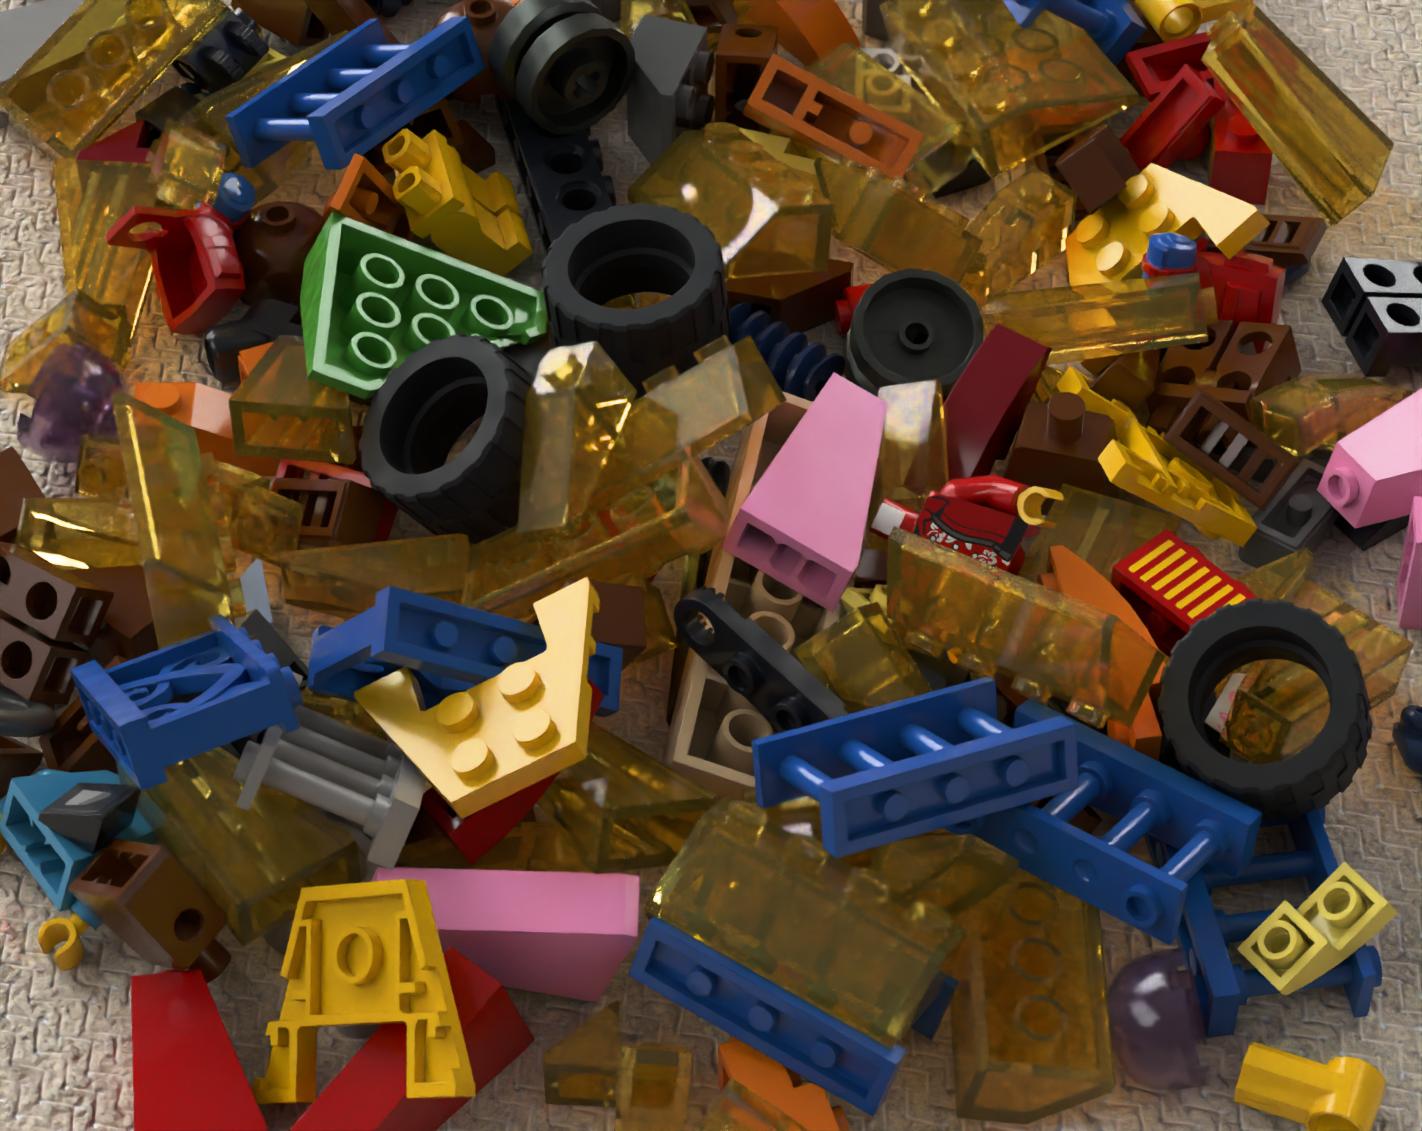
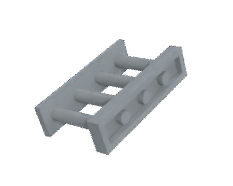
[232,672,426,870]

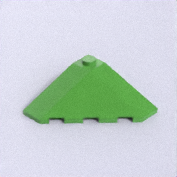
[300,212,547,399]

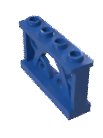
[307,586,623,718]
[70,614,303,791]

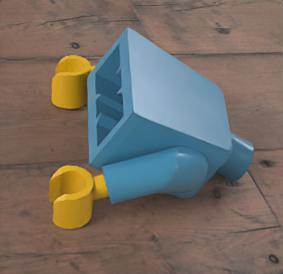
[0,769,173,971]

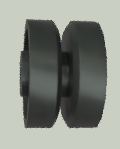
[489,0,635,134]
[843,268,984,423]

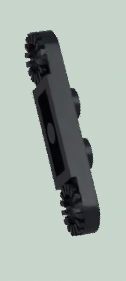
[674,586,848,733]

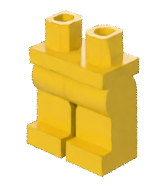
[382,128,533,277]

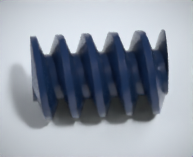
[714,302,845,402]

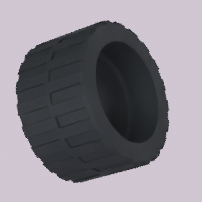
[541,203,731,399]
[359,334,569,545]
[1158,598,1372,822]

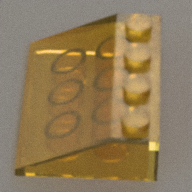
[880,0,1140,178]

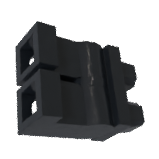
[1321,257,1422,377]

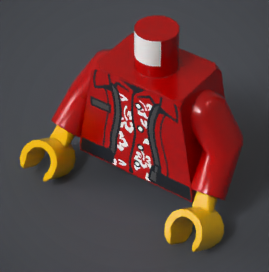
[869,475,1064,675]

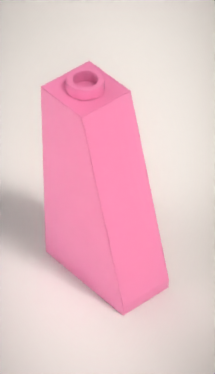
[722,372,888,612]
[1317,388,1422,529]
[371,867,640,1002]

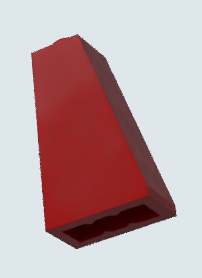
[289,946,535,1131]
[131,969,268,1131]

